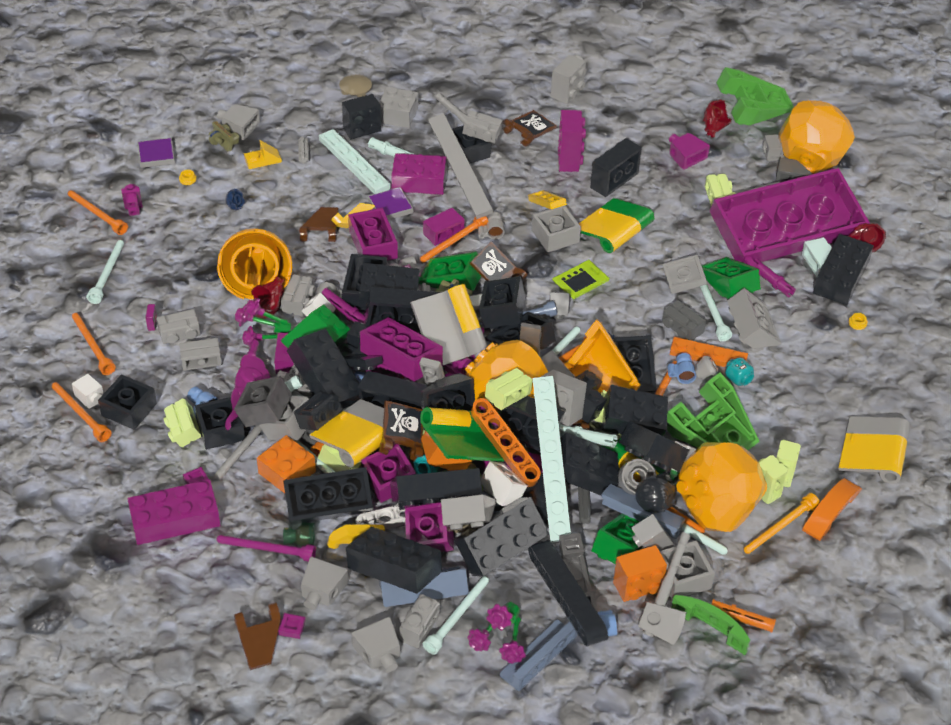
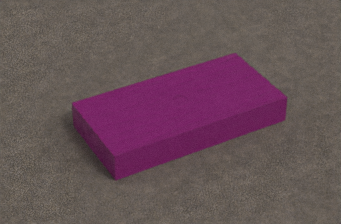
[709,168,870,263]

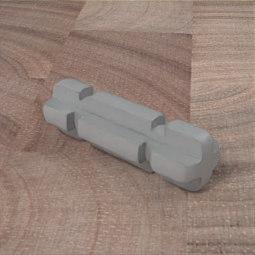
[298,136,309,164]

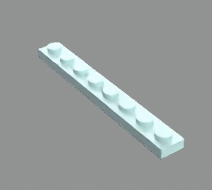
[533,376,571,542]

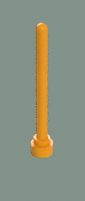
[743,493,820,554]

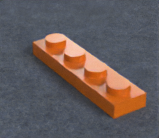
[670,337,748,368]

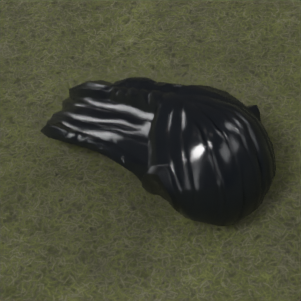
[635,471,677,513]

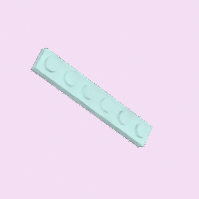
[319,129,390,194]

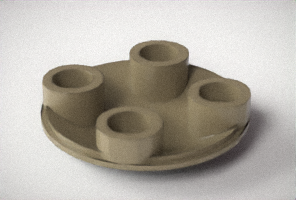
[339,74,372,97]

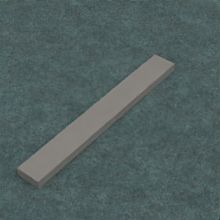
[428,113,493,219]

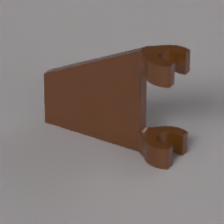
[299,207,338,242]
[234,602,281,670]

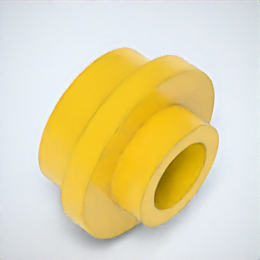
[179,170,197,185]
[848,313,868,330]

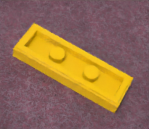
[528,190,567,209]

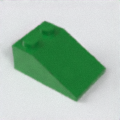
[419,252,481,291]
[701,257,761,300]
[281,304,350,348]
[591,513,644,565]

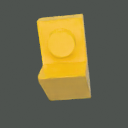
[244,140,282,169]

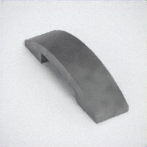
[520,323,541,358]
[559,533,598,613]

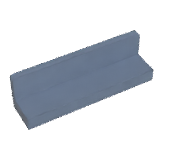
[601,484,685,539]
[379,565,469,607]
[500,620,577,691]

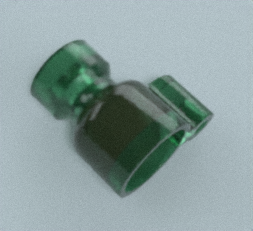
[283,523,316,546]

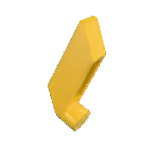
[331,203,375,229]
[327,525,385,549]

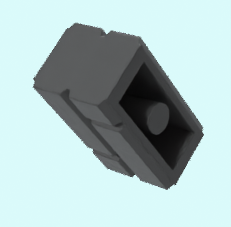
[662,300,706,341]

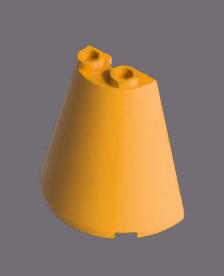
[564,319,641,394]

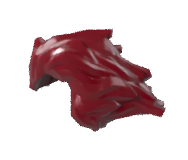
[703,100,732,138]
[848,223,886,252]
[251,277,284,319]

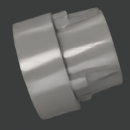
[618,459,656,495]

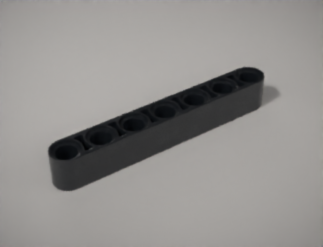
[528,540,609,647]

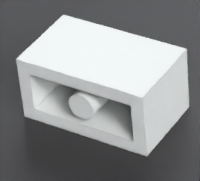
[480,461,527,507]

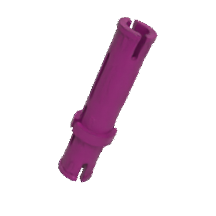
[754,258,796,298]
[321,287,365,324]

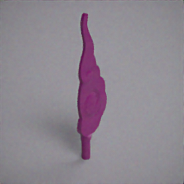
[225,340,270,430]

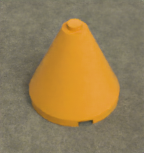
[217,228,293,299]

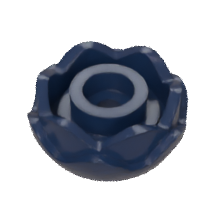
[225,188,245,211]

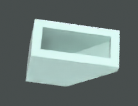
[802,238,832,277]

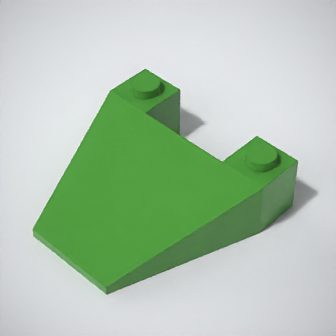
[716,67,794,125]
[667,372,759,451]

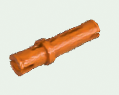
[711,599,776,633]

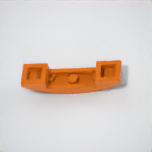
[802,478,862,541]

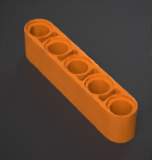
[471,398,541,487]

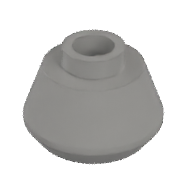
[695,356,719,381]

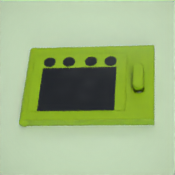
[552,260,609,300]

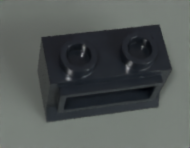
[294,391,343,431]

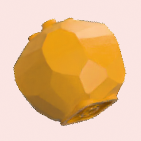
[778,100,855,174]
[464,340,548,412]
[676,442,767,532]

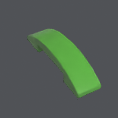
[671,595,750,655]

